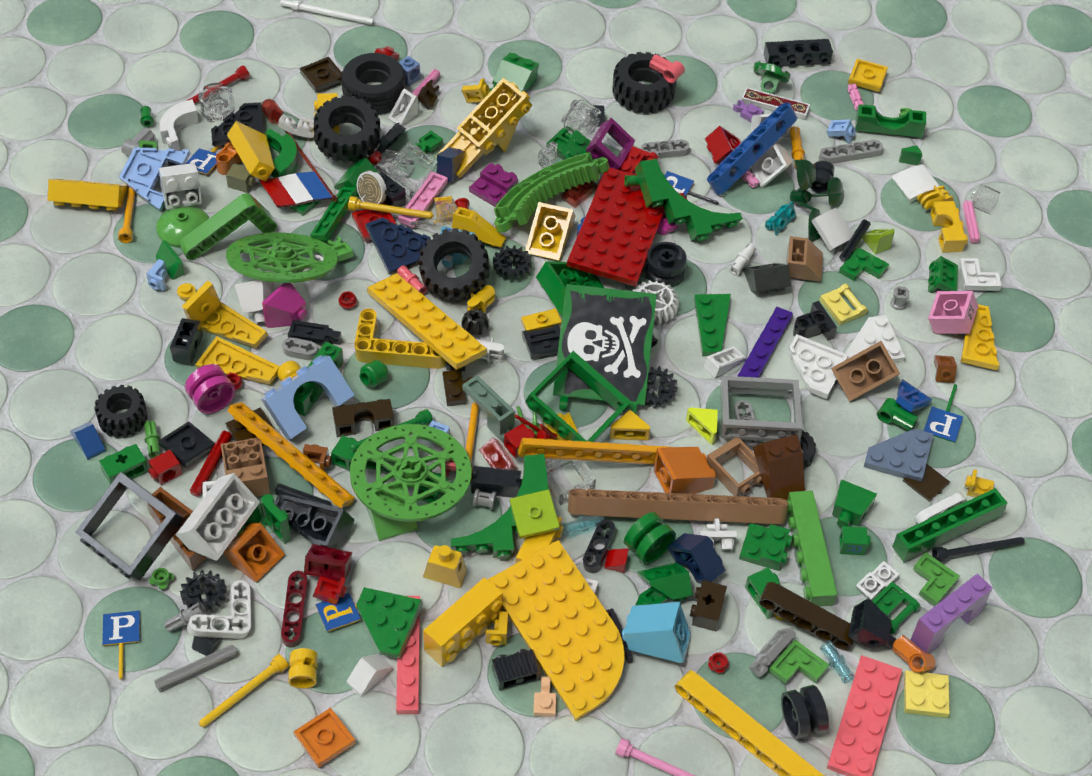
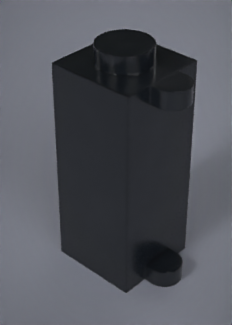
[471,466,523,498]

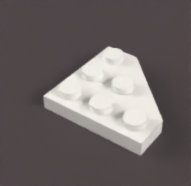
[846,315,905,363]
[788,334,848,399]

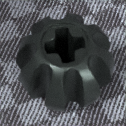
[461,309,489,337]

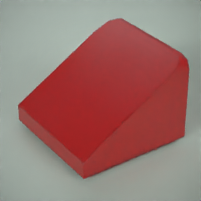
[604,548,629,573]

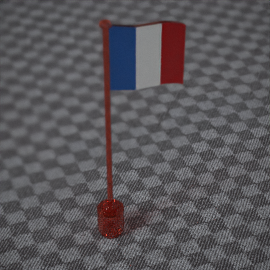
[259,99,337,207]

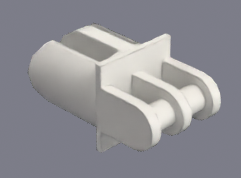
[476,338,504,364]

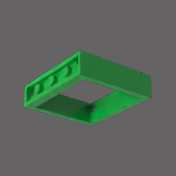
[525,351,631,442]

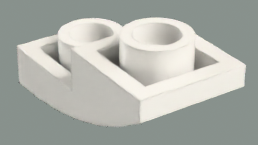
[278,114,314,138]
[856,561,899,600]

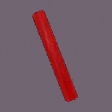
[190,430,232,497]

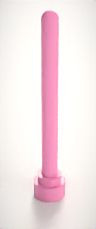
[615,738,695,776]

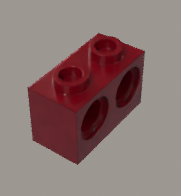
[304,544,352,581]

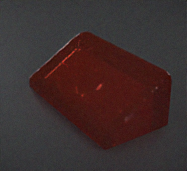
[479,437,519,470]

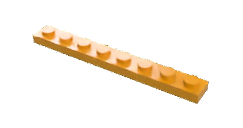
[227,402,355,508]
[518,438,668,464]

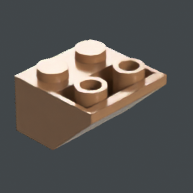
[786,236,823,282]

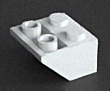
[159,163,202,209]

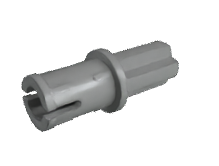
[164,602,206,632]

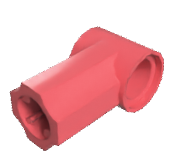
[649,54,685,83]

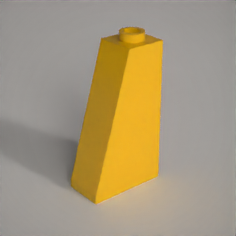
[227,121,274,181]

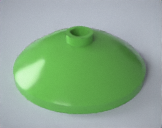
[156,206,209,248]

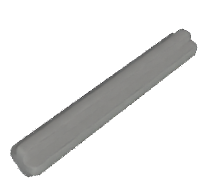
[154,645,237,691]

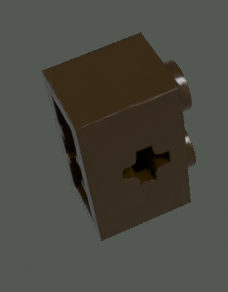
[689,580,727,632]

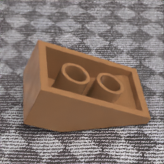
[831,340,900,402]

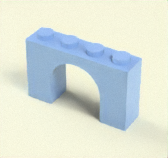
[261,355,354,439]

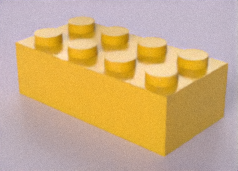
[423,577,503,667]

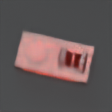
[562,181,599,208]

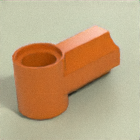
[892,635,935,672]

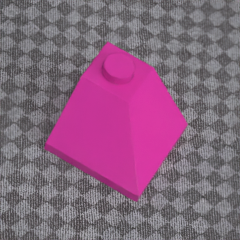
[262,283,307,328]

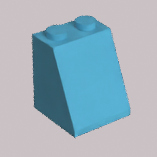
[622,602,691,663]

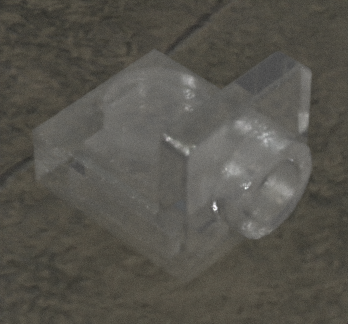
[538,141,558,168]

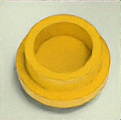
[177,283,196,301]

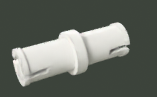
[729,243,756,275]

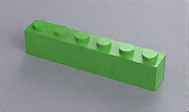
[787,491,837,607]

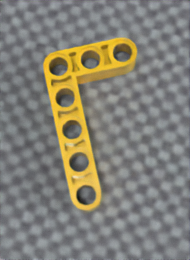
[354,308,446,369]

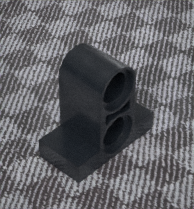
[793,301,837,341]

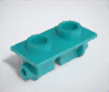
[765,201,796,236]

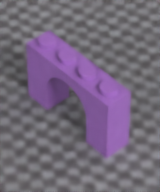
[910,573,993,654]

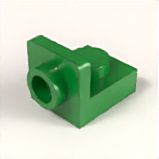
[635,586,669,606]

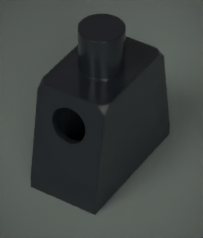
[848,598,896,650]

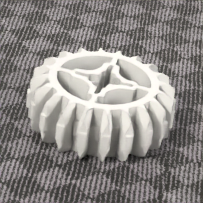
[633,280,679,325]

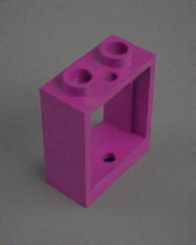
[585,117,636,169]

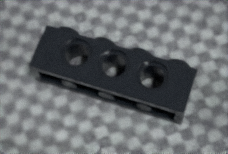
[763,39,833,67]

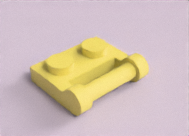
[820,284,868,325]

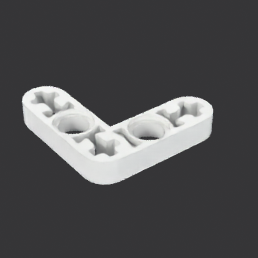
[187,580,251,639]

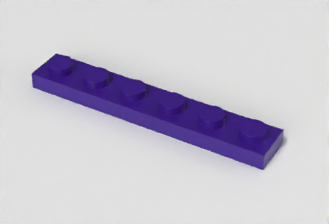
[737,306,793,395]

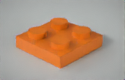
[293,707,356,768]

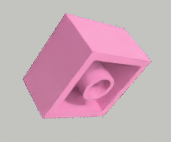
[928,291,978,334]

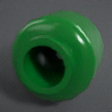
[359,360,388,388]

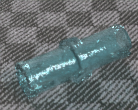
[562,515,604,536]
[820,641,855,683]

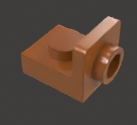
[934,355,957,383]

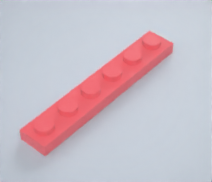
[396,596,420,714]

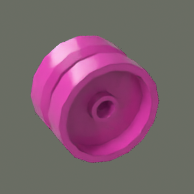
[184,364,236,414]

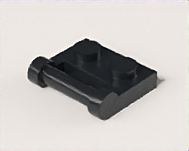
[522,324,561,359]

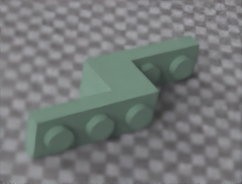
[462,375,524,462]

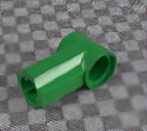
[877,398,919,431]

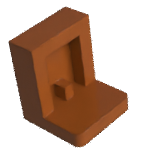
[303,444,332,472]

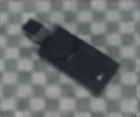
[377,122,407,154]
[288,320,342,344]

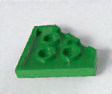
[356,587,423,659]

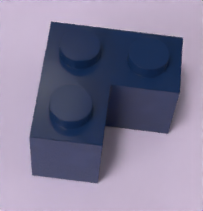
[667,533,725,583]

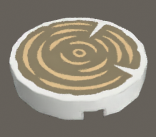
[357,171,386,204]

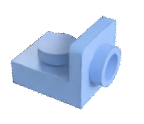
[827,119,855,143]
[146,259,167,292]

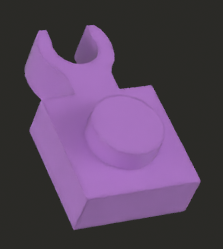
[733,100,764,122]

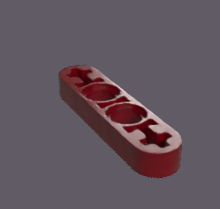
[281,571,308,648]

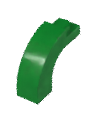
[265,128,298,178]

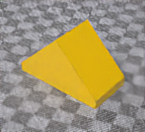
[610,410,650,441]

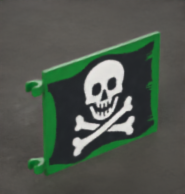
[553,284,657,414]

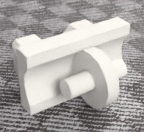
[699,518,737,551]

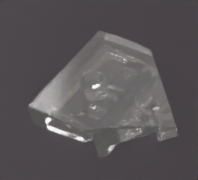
[376,146,415,181]

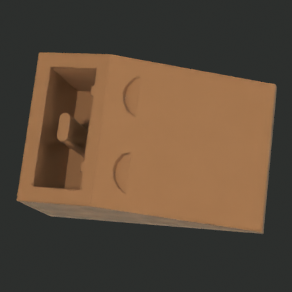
[221,438,270,497]

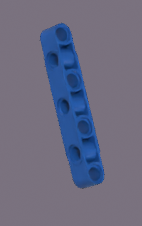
[707,103,797,195]

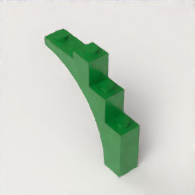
[635,159,743,242]
[451,454,549,559]

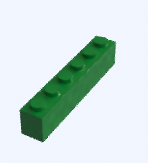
[892,488,1008,562]

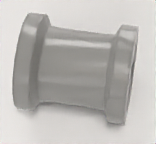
[890,286,910,310]
[473,489,496,510]

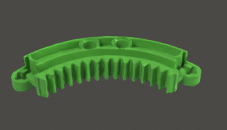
[494,152,610,233]

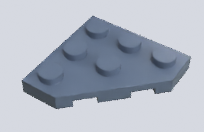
[863,429,933,482]

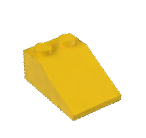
[525,202,576,261]

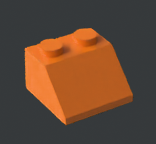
[223,523,285,582]

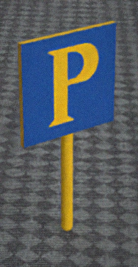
[315,592,392,632]

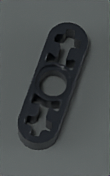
[583,520,615,573]

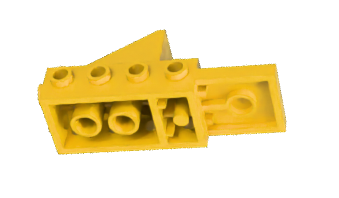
[435,78,533,178]

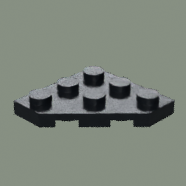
[211,102,264,146]

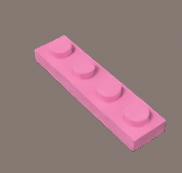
[398,172,448,228]

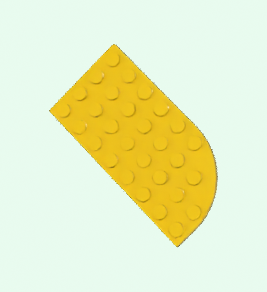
[487,540,624,721]

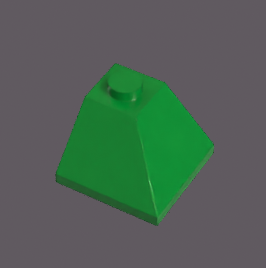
[637,562,693,601]

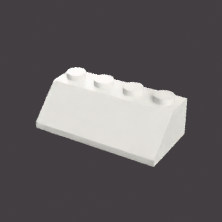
[176,473,260,561]

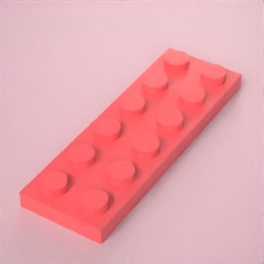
[826,655,902,776]

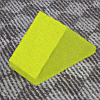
[686,407,718,445]

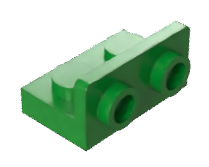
[928,256,958,293]

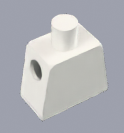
[235,280,275,323]

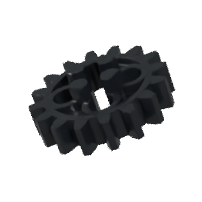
[493,245,532,280]
[645,366,678,408]
[180,570,227,613]

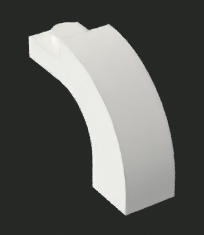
[159,100,199,151]

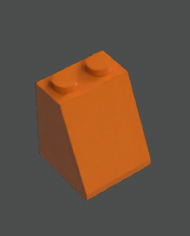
[654,446,716,494]

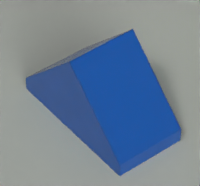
[70,422,106,460]

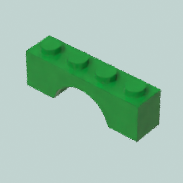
[855,104,926,138]

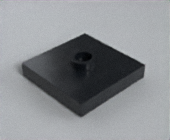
[159,421,215,468]

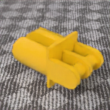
[917,185,954,210]
[467,285,495,313]

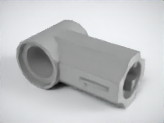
[121,127,155,156]

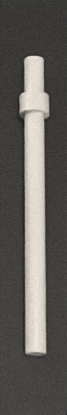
[280,0,374,25]

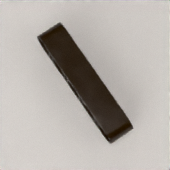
[759,582,854,651]

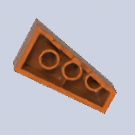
[146,487,207,571]

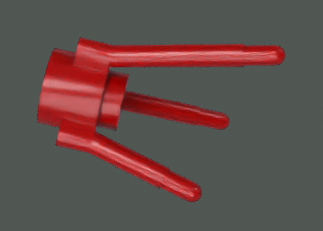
[515,415,557,440]

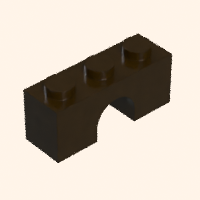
[332,399,394,437]

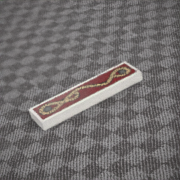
[741,87,810,119]

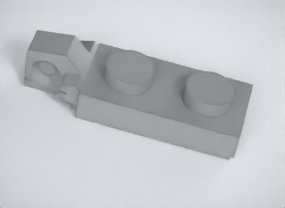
[748,628,796,677]

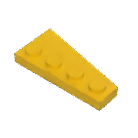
[201,301,268,348]
[960,304,999,371]
[195,336,280,385]

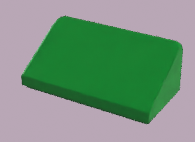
[156,240,185,280]

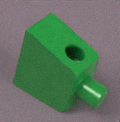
[832,479,877,528]

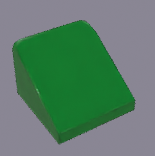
[899,145,922,165]

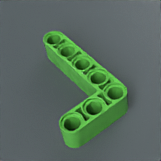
[179,193,277,260]

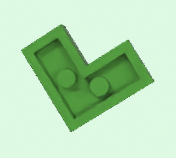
[913,552,960,606]
[769,640,829,684]

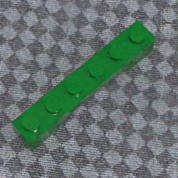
[331,435,449,503]

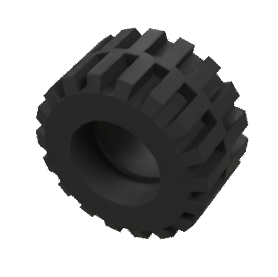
[94,385,148,438]

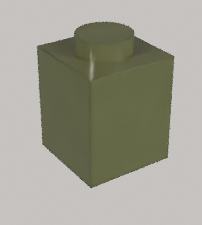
[226,164,256,193]

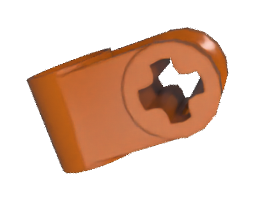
[216,143,242,175]

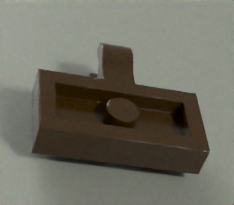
[442,369,473,406]

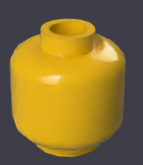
[277,361,302,381]

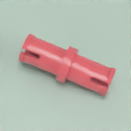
[397,265,427,295]

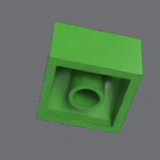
[367,486,418,541]

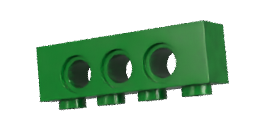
[293,342,344,417]

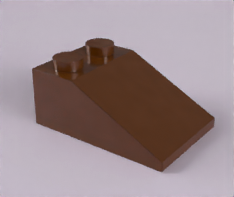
[752,434,805,500]

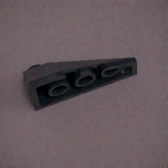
[274,493,355,548]

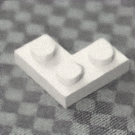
[959,258,1001,291]

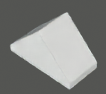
[388,89,418,126]
[346,654,393,697]

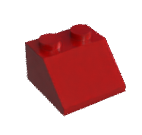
[705,126,741,166]

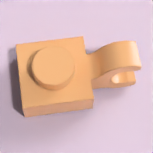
[533,677,556,717]

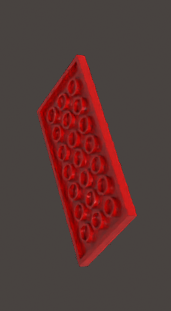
[566,168,673,286]

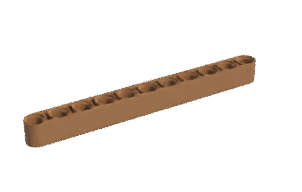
[568,489,788,524]

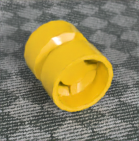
[288,648,318,689]

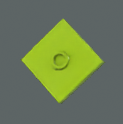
[509,490,560,539]

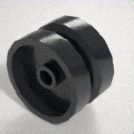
[645,242,687,288]
[781,684,829,739]

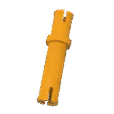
[789,126,805,168]

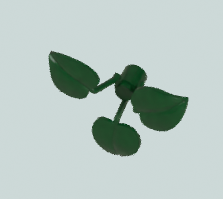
[790,159,844,242]

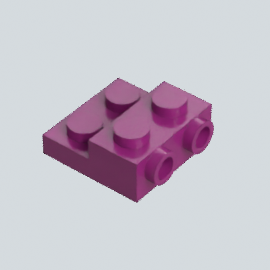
[469,163,518,207]

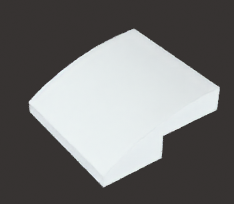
[892,165,939,203]
[812,208,853,251]

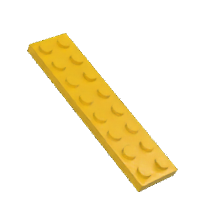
[367,273,487,370]

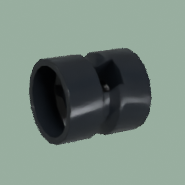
[811,161,835,193]

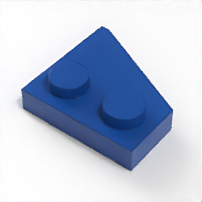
[896,379,932,412]

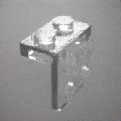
[411,199,457,228]

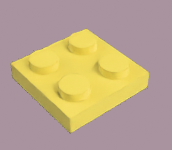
[904,670,949,718]

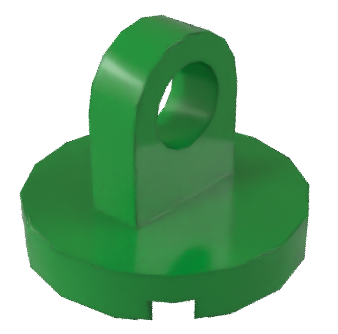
[758,63,791,95]

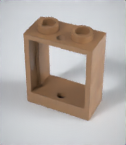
[707,437,763,496]

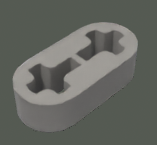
[282,338,318,360]

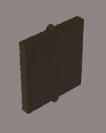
[902,463,950,502]

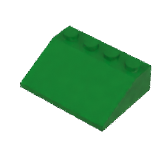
[536,261,604,316]

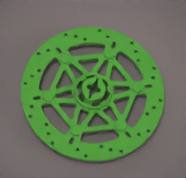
[226,232,338,283]
[350,424,472,522]

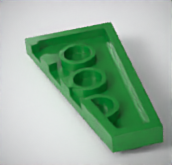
[694,294,731,356]

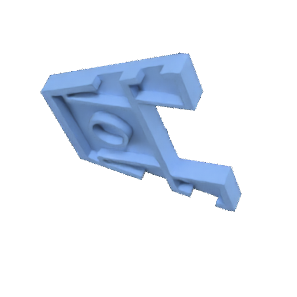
[119,147,191,211]

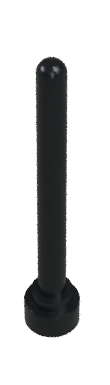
[932,537,1025,563]

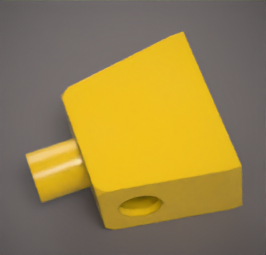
[423,545,467,588]

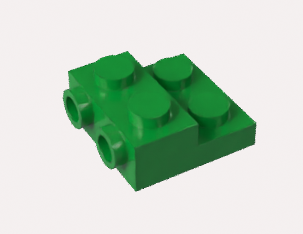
[739,523,792,571]

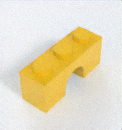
[930,201,968,253]

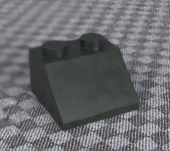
[743,263,791,294]

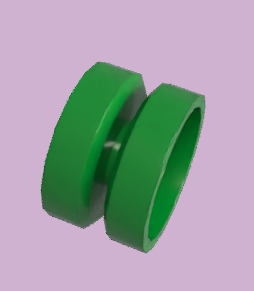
[623,512,676,564]

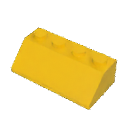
[47,179,129,210]

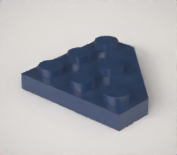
[365,217,432,274]

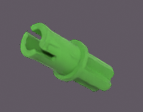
[144,421,161,458]

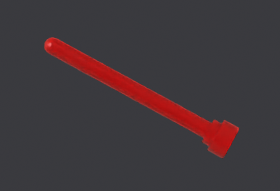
[186,65,250,104]

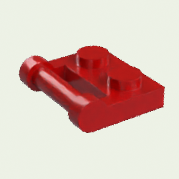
[617,146,659,175]

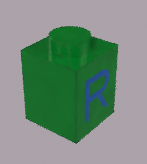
[839,526,871,555]

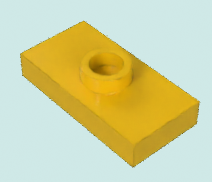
[521,308,562,331]

